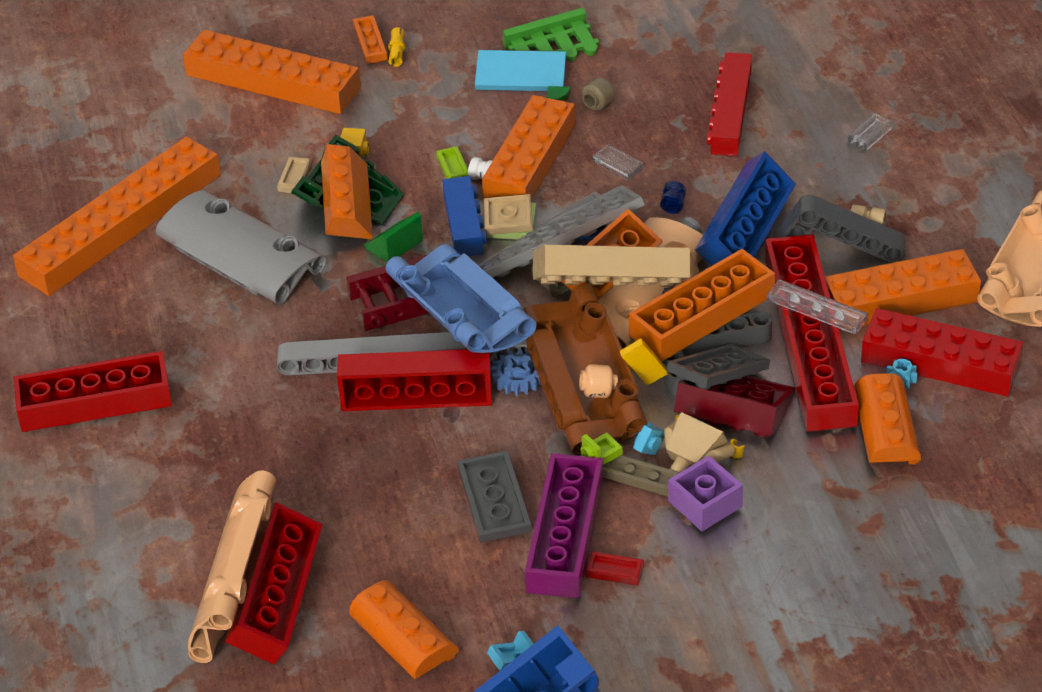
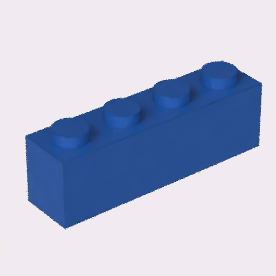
[442,176,487,256]

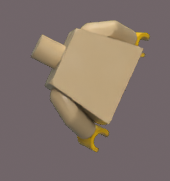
[664,412,745,472]

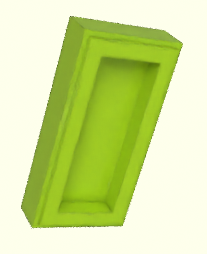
[436,146,468,179]

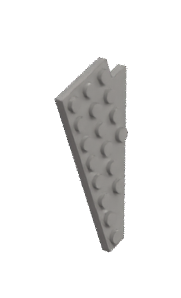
[478,185,645,278]

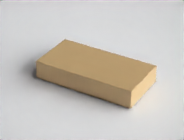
[277,157,312,193]

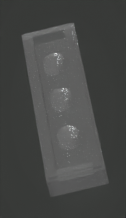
[767,279,868,335]

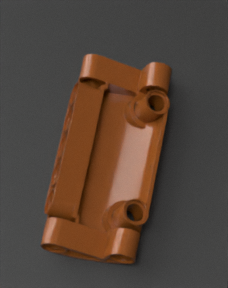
[523,283,647,455]

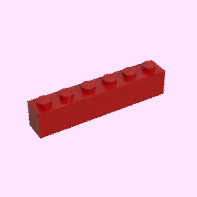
[707,52,752,156]

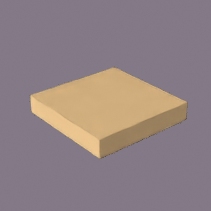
[484,194,533,235]

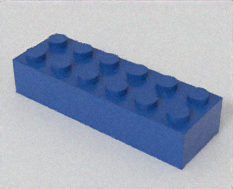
[695,151,796,266]

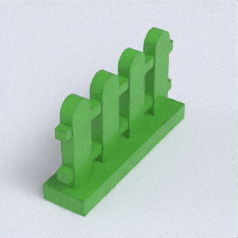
[503,7,599,62]

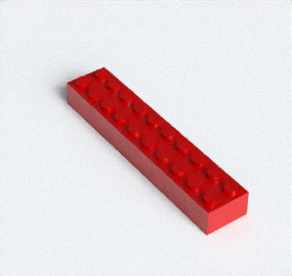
[765,234,859,432]

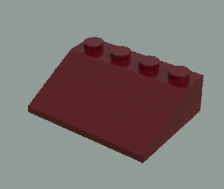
[673,376,796,437]

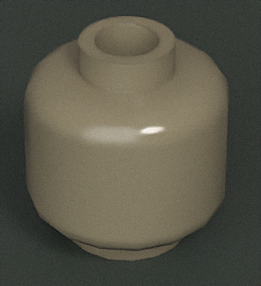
[582,78,615,111]

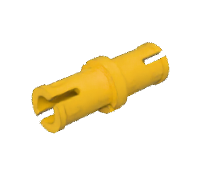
[388,27,405,67]

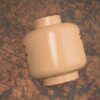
[579,364,618,398]

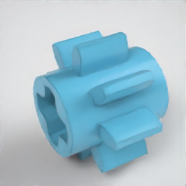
[886,359,918,390]

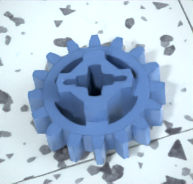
[491,349,541,396]

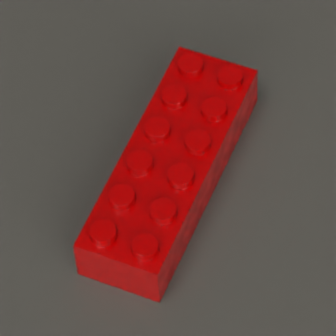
[861,308,1023,397]
[337,349,492,411]
[13,351,172,432]
[225,502,323,664]

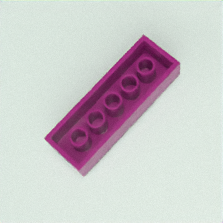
[525,453,604,598]

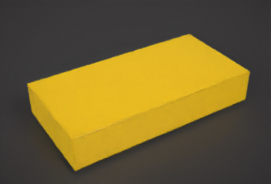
[620,338,668,386]

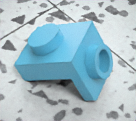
[633,421,664,455]
[487,631,534,671]

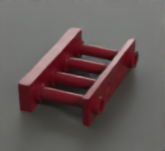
[346,254,429,331]

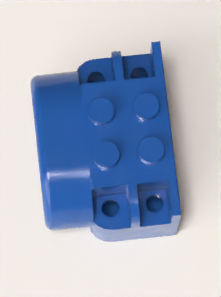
[474,625,601,692]

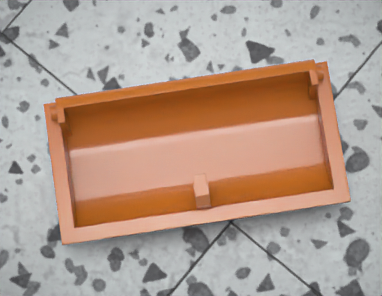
[854,373,921,464]
[349,580,459,679]

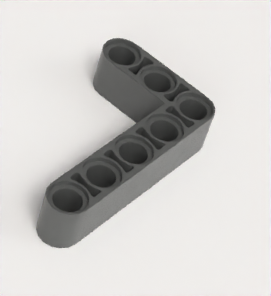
[776,195,905,263]
[662,311,772,396]

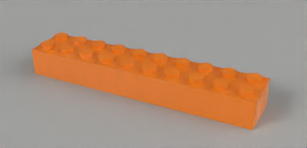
[13,136,221,296]

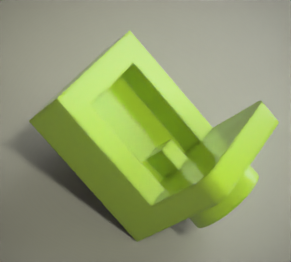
[581,433,623,465]

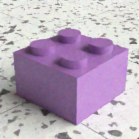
[668,455,743,531]

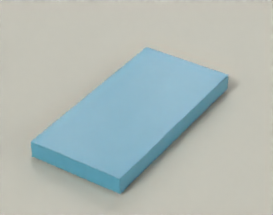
[475,50,566,91]

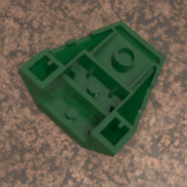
[291,134,404,225]

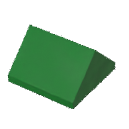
[364,212,423,262]

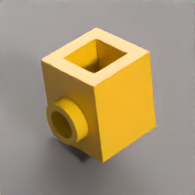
[341,128,370,158]

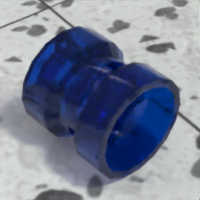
[660,181,686,214]

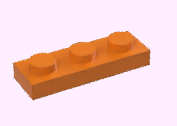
[353,15,388,64]

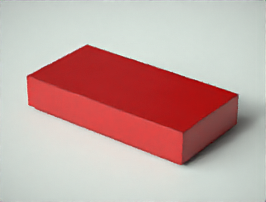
[585,551,644,586]

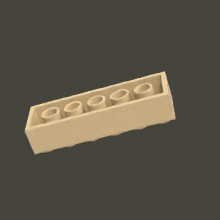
[533,245,690,287]

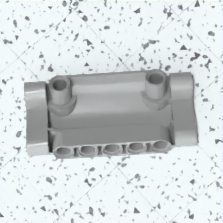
[156,190,326,304]

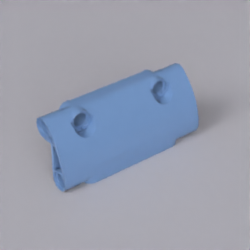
[386,244,536,353]

